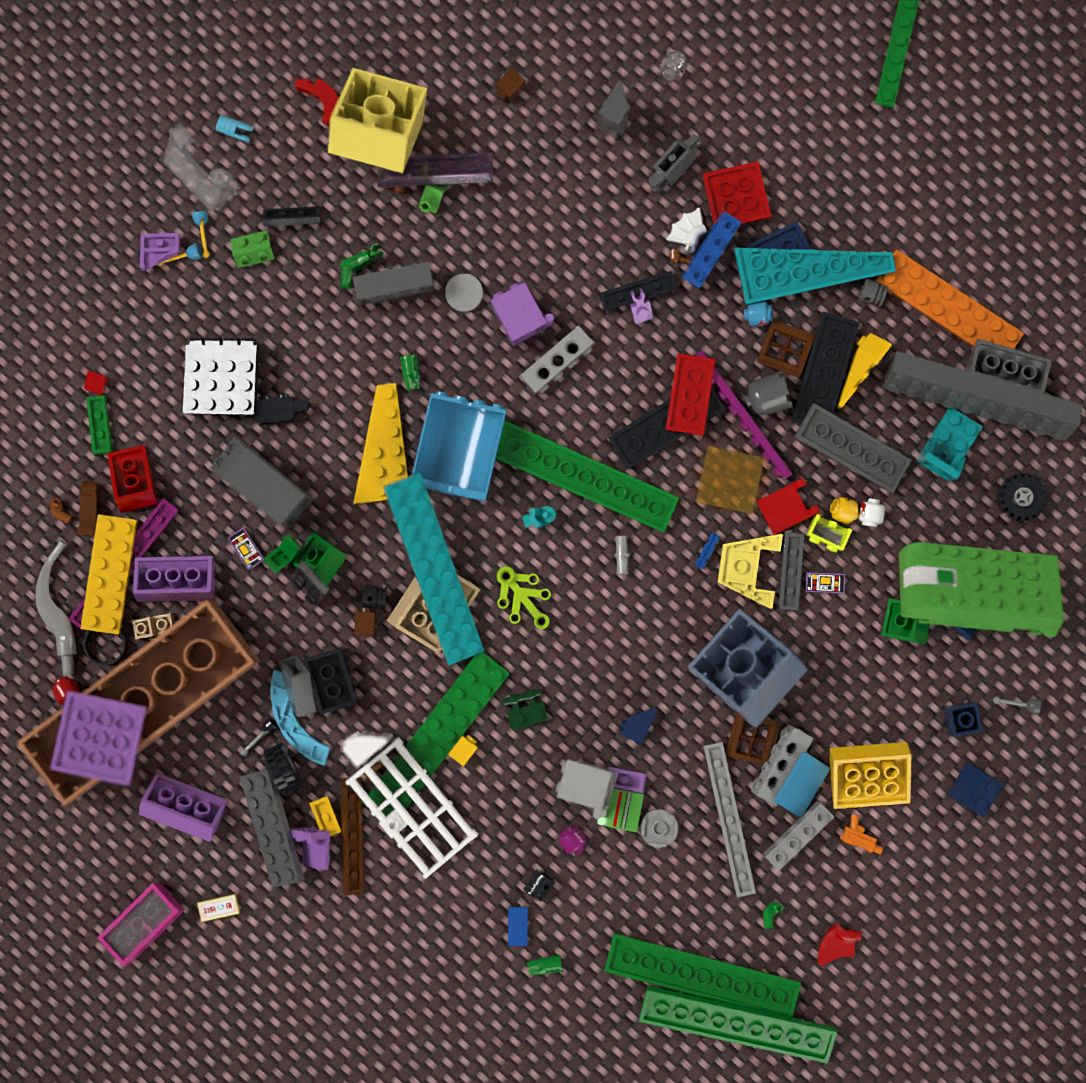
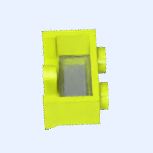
[806,514,852,553]

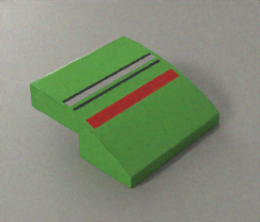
[597,788,644,832]

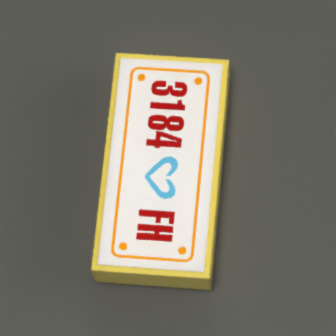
[197,894,240,922]

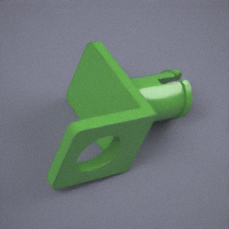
[419,176,449,213]

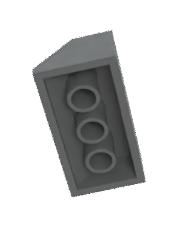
[966,339,1052,393]

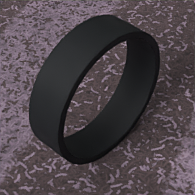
[83,629,128,665]

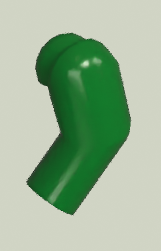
[763,901,782,929]

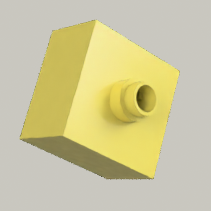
[328,68,427,173]

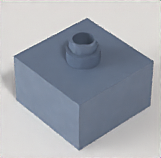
[688,609,808,728]

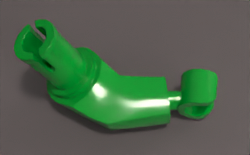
[339,243,384,289]

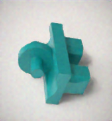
[522,506,556,528]

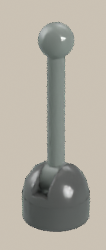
[993,696,1041,715]

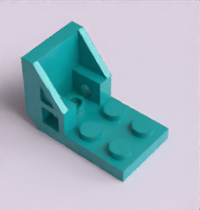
[916,408,983,482]

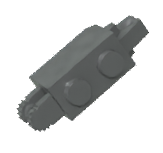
[649,134,702,192]

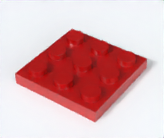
[702,161,771,225]

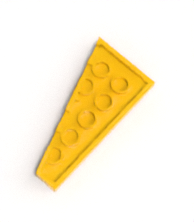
[353,383,408,504]

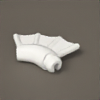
[666,208,707,253]

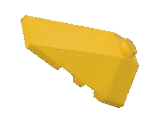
[836,333,892,409]

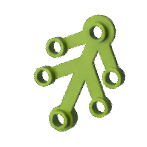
[497,566,551,629]

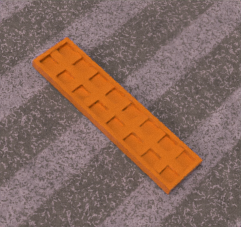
[875,249,1024,349]

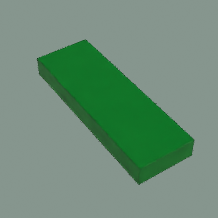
[86,395,113,455]

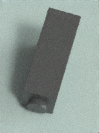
[279,655,316,717]

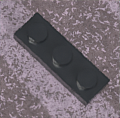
[262,206,321,227]

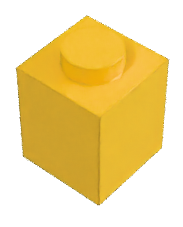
[448,735,478,766]

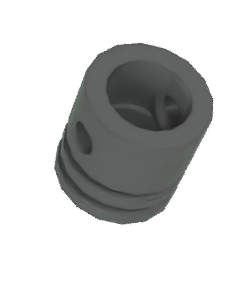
[858,278,888,307]

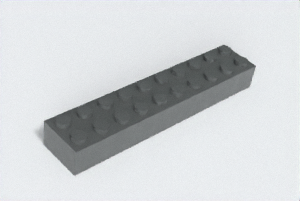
[882,351,1083,440]

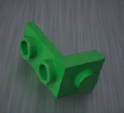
[263,535,301,574]

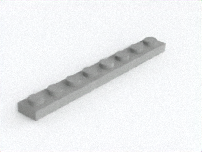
[703,742,756,897]

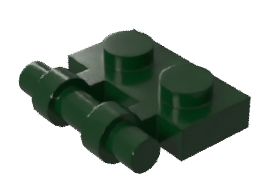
[503,689,548,731]

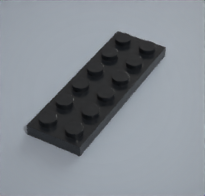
[790,312,860,425]
[608,387,726,470]

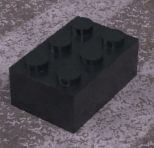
[303,647,359,715]

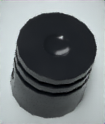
[362,585,388,609]
[523,869,555,902]

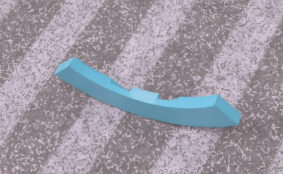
[270,670,331,766]

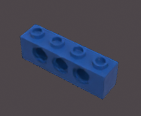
[681,212,741,288]

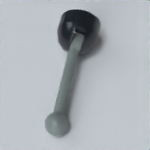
[240,718,279,756]

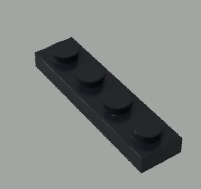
[598,271,677,312]

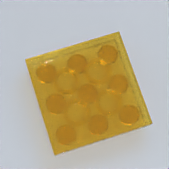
[695,446,764,514]

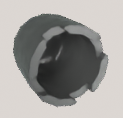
[745,371,793,415]

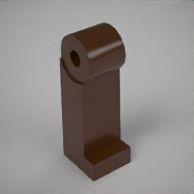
[77,481,100,536]

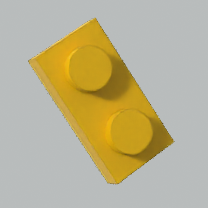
[309,796,342,837]

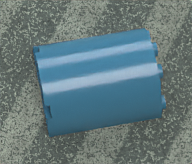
[412,391,506,501]

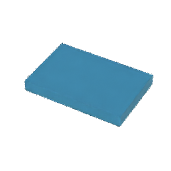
[774,751,831,818]

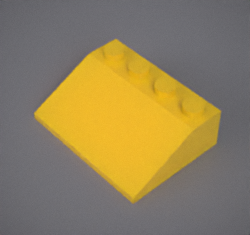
[830,742,911,809]

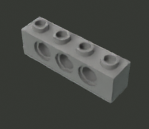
[520,325,593,395]
[751,724,813,806]
[763,800,834,871]

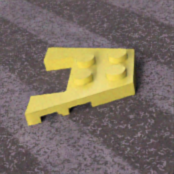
[717,534,783,609]

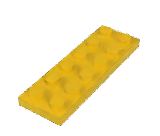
[81,514,138,634]

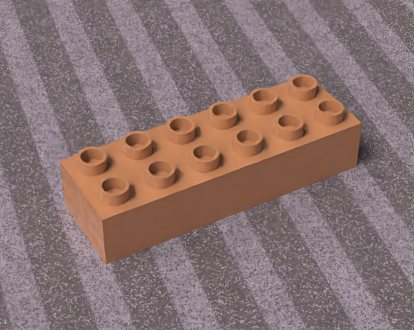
[17,600,260,805]

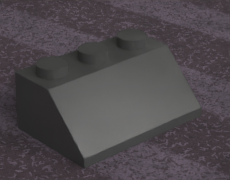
[597,80,629,139]

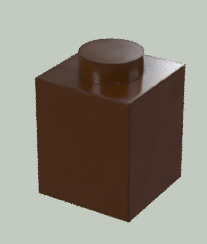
[496,68,525,102]
[354,608,376,636]

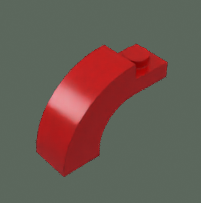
[294,78,339,127]

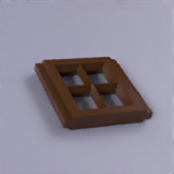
[756,319,815,378]
[725,711,781,765]

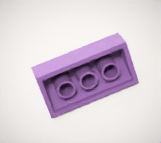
[133,556,215,602]
[138,773,228,842]

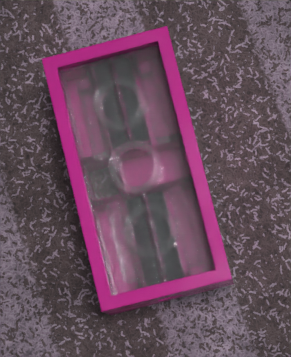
[98,882,185,966]

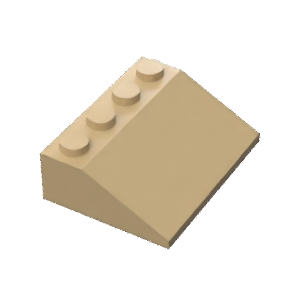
[387,574,480,654]

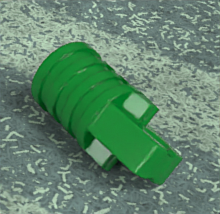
[400,355,420,390]
[527,954,563,975]

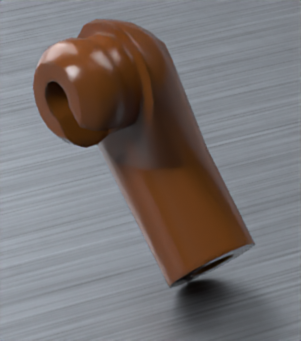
[50,498,73,524]

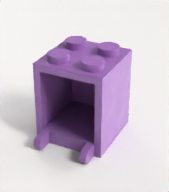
[490,282,554,346]

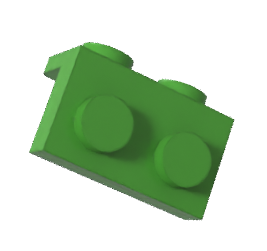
[230,230,275,268]

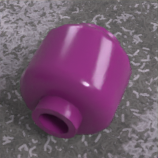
[558,825,587,855]

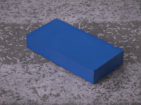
[508,906,528,946]

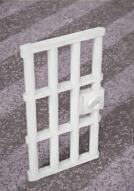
[345,737,478,878]

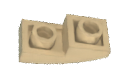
[132,613,175,639]

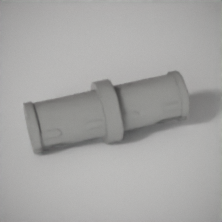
[615,536,630,575]

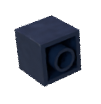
[943,701,982,737]

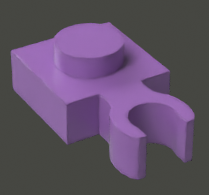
[630,288,654,324]

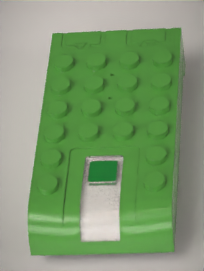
[899,542,1064,637]

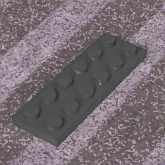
[794,403,911,493]
[240,769,305,888]

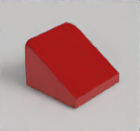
[84,370,109,396]

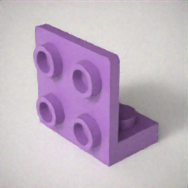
[290,827,330,870]

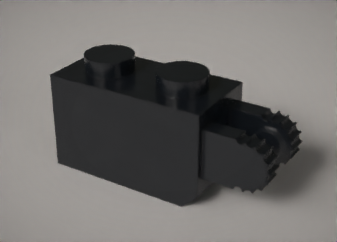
[255,394,310,425]

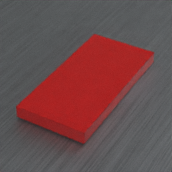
[666,353,716,436]

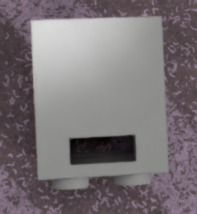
[556,759,619,819]

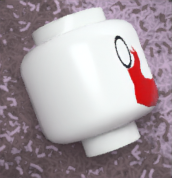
[858,498,885,527]

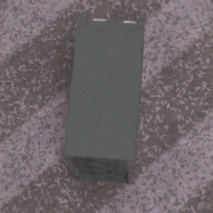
[210,437,315,529]

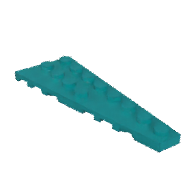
[734,248,896,305]

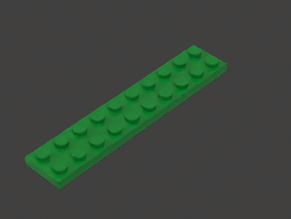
[495,420,679,533]
[362,652,510,816]
[604,933,801,1018]
[639,986,837,1063]

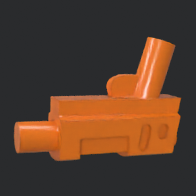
[840,814,883,854]

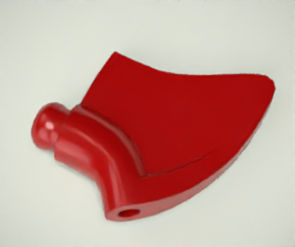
[818,923,862,966]

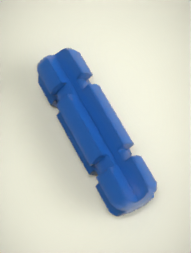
[695,533,720,569]

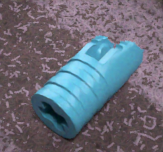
[216,115,253,143]

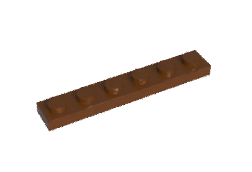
[341,777,364,895]

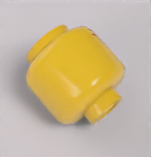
[830,496,860,524]

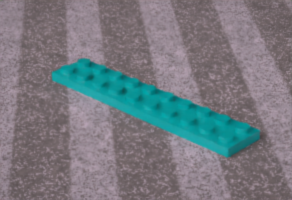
[383,472,484,665]

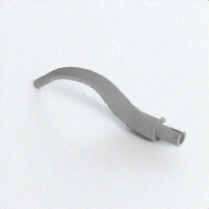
[35,540,77,675]

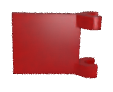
[756,478,820,535]

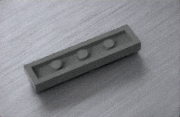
[778,532,804,611]

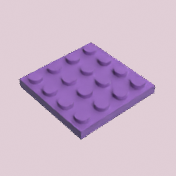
[51,691,147,785]

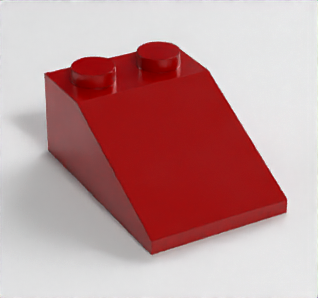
[107,444,158,513]

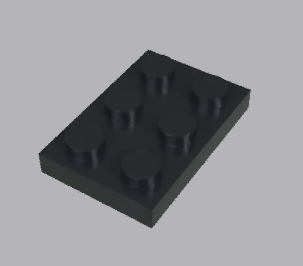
[292,561,330,607]

